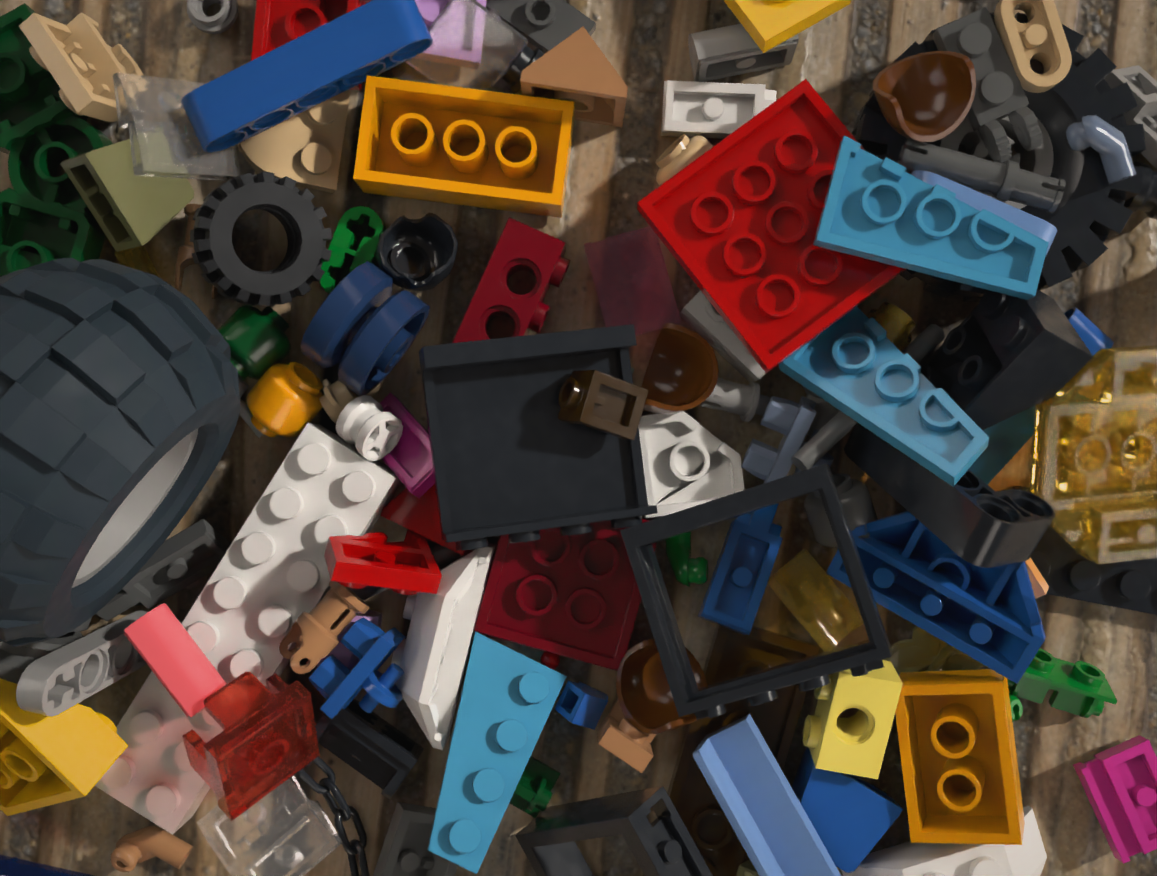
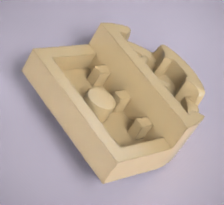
[19,13,147,122]
[237,90,350,193]

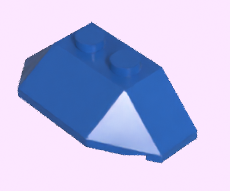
[826,511,1046,684]

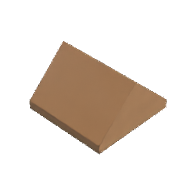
[520,26,628,128]

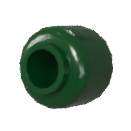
[217,305,291,381]

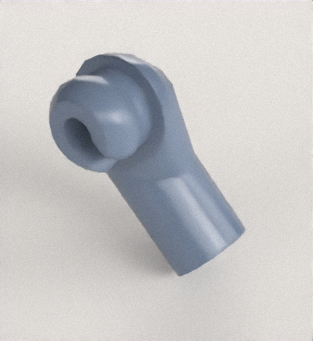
[1066,115,1137,184]

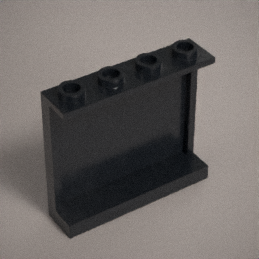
[419,324,658,550]

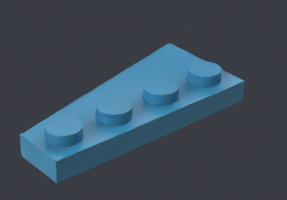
[813,135,1049,300]
[779,306,989,487]
[427,631,567,874]

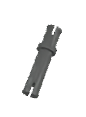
[897,138,1066,213]

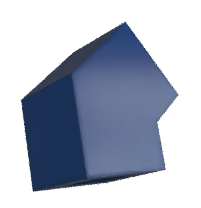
[555,680,608,730]

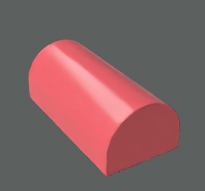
[124,603,230,718]

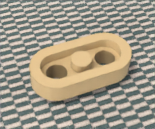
[994,0,1072,93]

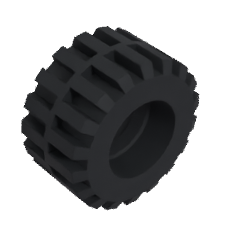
[190,172,332,306]

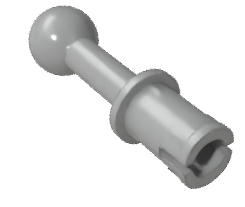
[699,377,839,437]

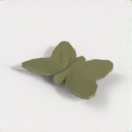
[882,626,985,673]

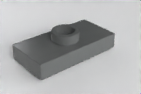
[486,0,596,53]

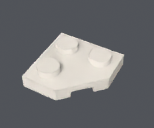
[638,411,745,518]

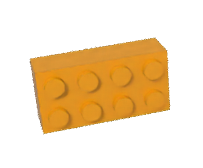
[353,75,575,218]

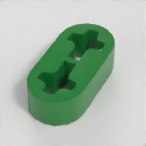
[320,206,386,294]

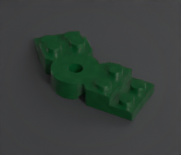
[0,3,113,277]

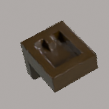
[558,370,649,440]

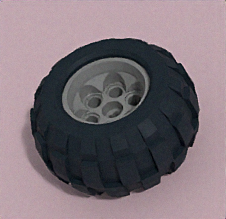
[0,258,240,647]

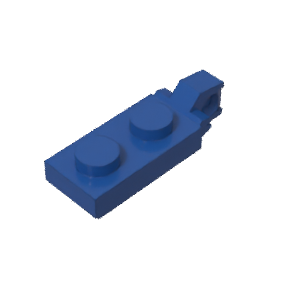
[698,503,783,635]

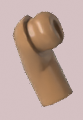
[110,826,193,872]

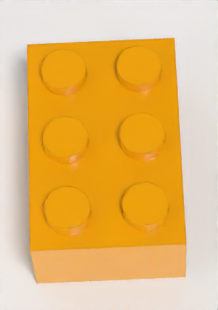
[895,669,1025,845]

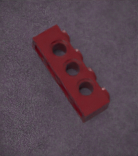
[424,217,571,405]

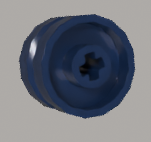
[300,262,430,396]

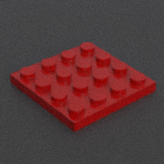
[637,79,906,374]

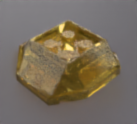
[1030,345,1157,564]

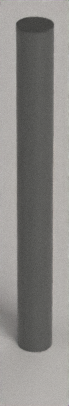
[791,324,945,471]

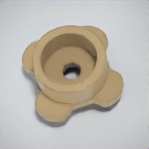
[319,378,358,424]

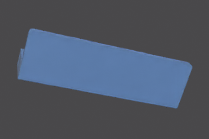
[693,714,841,876]

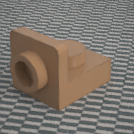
[597,699,656,773]

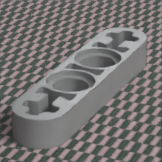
[16,610,148,717]

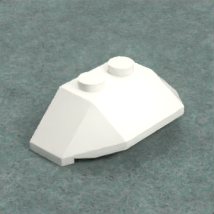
[391,542,496,750]
[840,806,1047,876]

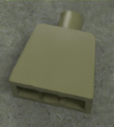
[60,131,198,252]

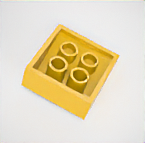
[0,678,128,816]

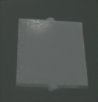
[406,0,528,91]

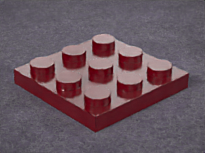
[474,518,657,671]

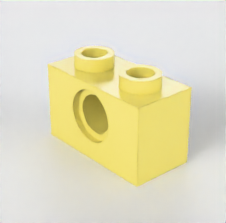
[803,660,903,779]

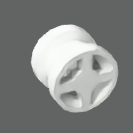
[336,395,403,461]

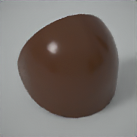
[872,51,976,142]
[641,323,719,414]
[616,639,708,734]

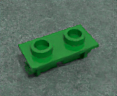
[1007,648,1118,718]

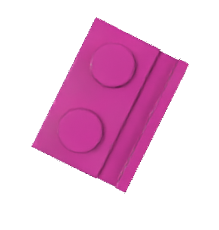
[1073,735,1157,864]

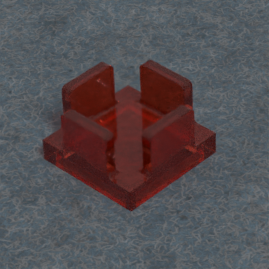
[182,672,320,821]

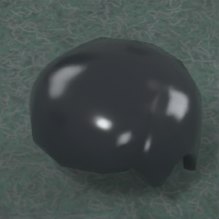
[375,213,458,292]

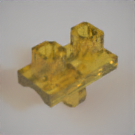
[767,549,864,652]

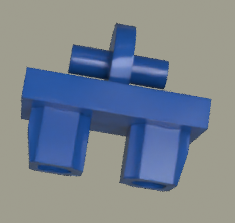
[308,618,406,719]

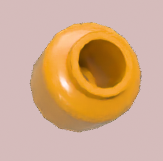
[247,362,323,438]

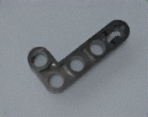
[844,423,1056,568]

